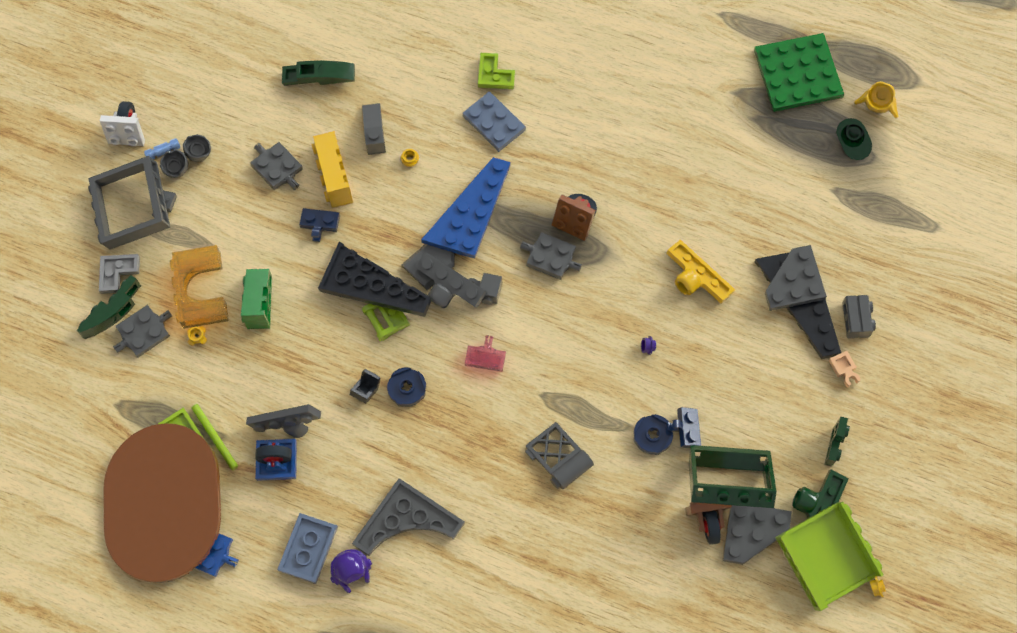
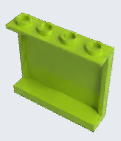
[775,502,884,611]

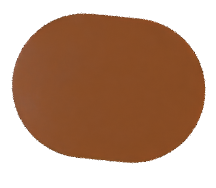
[104,423,221,583]

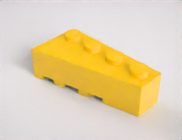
[311,131,354,208]

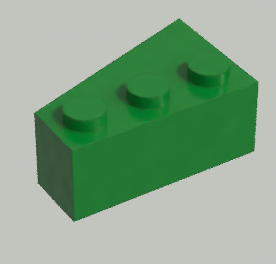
[241,269,272,329]

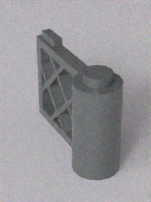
[525,422,594,489]

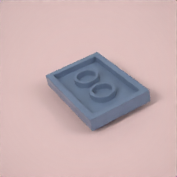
[463,91,526,152]
[277,513,338,584]

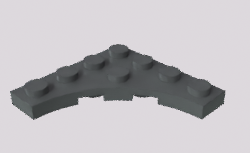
[352,478,465,556]

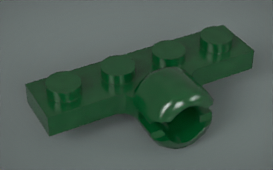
[792,469,849,519]

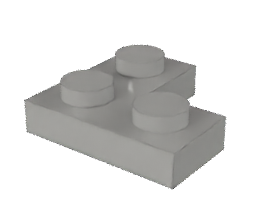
[99,254,140,294]

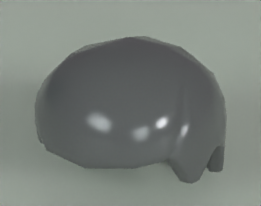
[183,134,211,162]
[160,149,188,178]

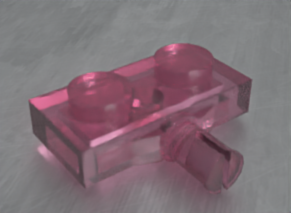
[465,335,506,372]

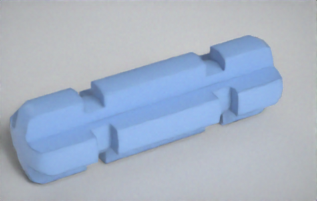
[144,138,180,159]

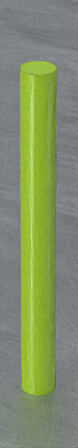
[191,404,238,471]

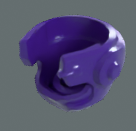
[330,549,372,593]

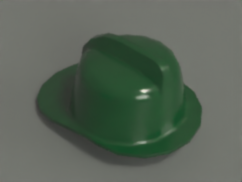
[836,118,872,160]

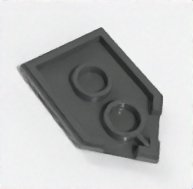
[401,244,455,290]

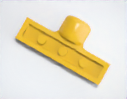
[666,239,735,304]

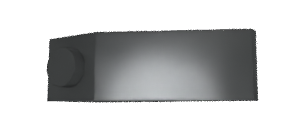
[362,103,386,155]

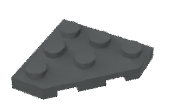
[765,245,827,311]
[723,505,792,565]

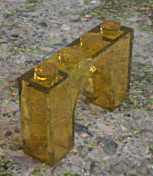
[170,245,229,329]

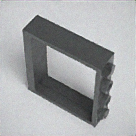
[88,156,171,250]

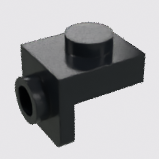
[350,369,381,404]

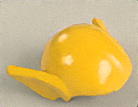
[854,81,899,118]

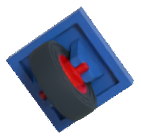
[255,439,297,481]

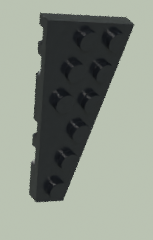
[318,242,431,317]
[754,252,841,359]

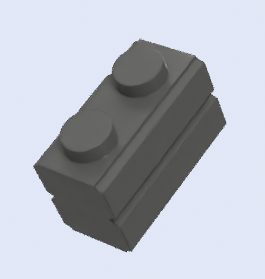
[842,295,876,339]

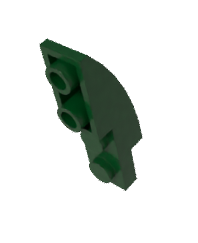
[282,60,355,86]
[77,275,141,339]

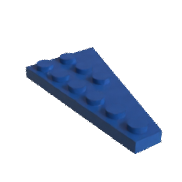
[421,157,511,259]

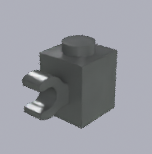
[469,273,502,305]

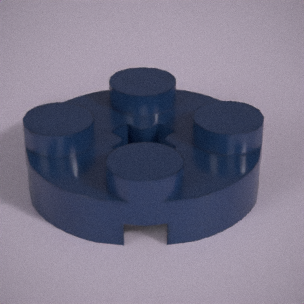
[387,367,426,407]
[634,414,673,455]

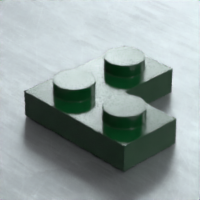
[825,416,850,466]

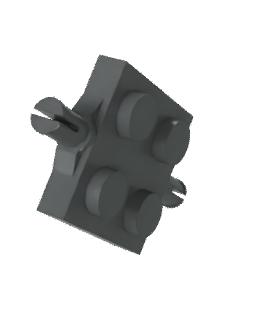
[250,142,303,190]
[520,233,582,280]
[113,305,172,358]

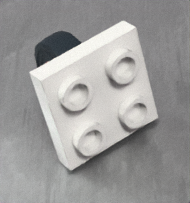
[100,101,145,146]

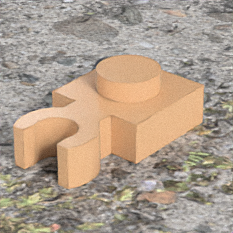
[829,351,860,388]

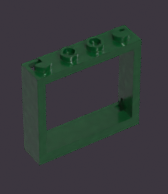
[689,445,777,508]

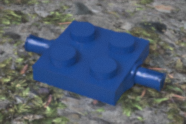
[195,533,239,577]

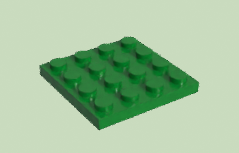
[754,33,844,112]

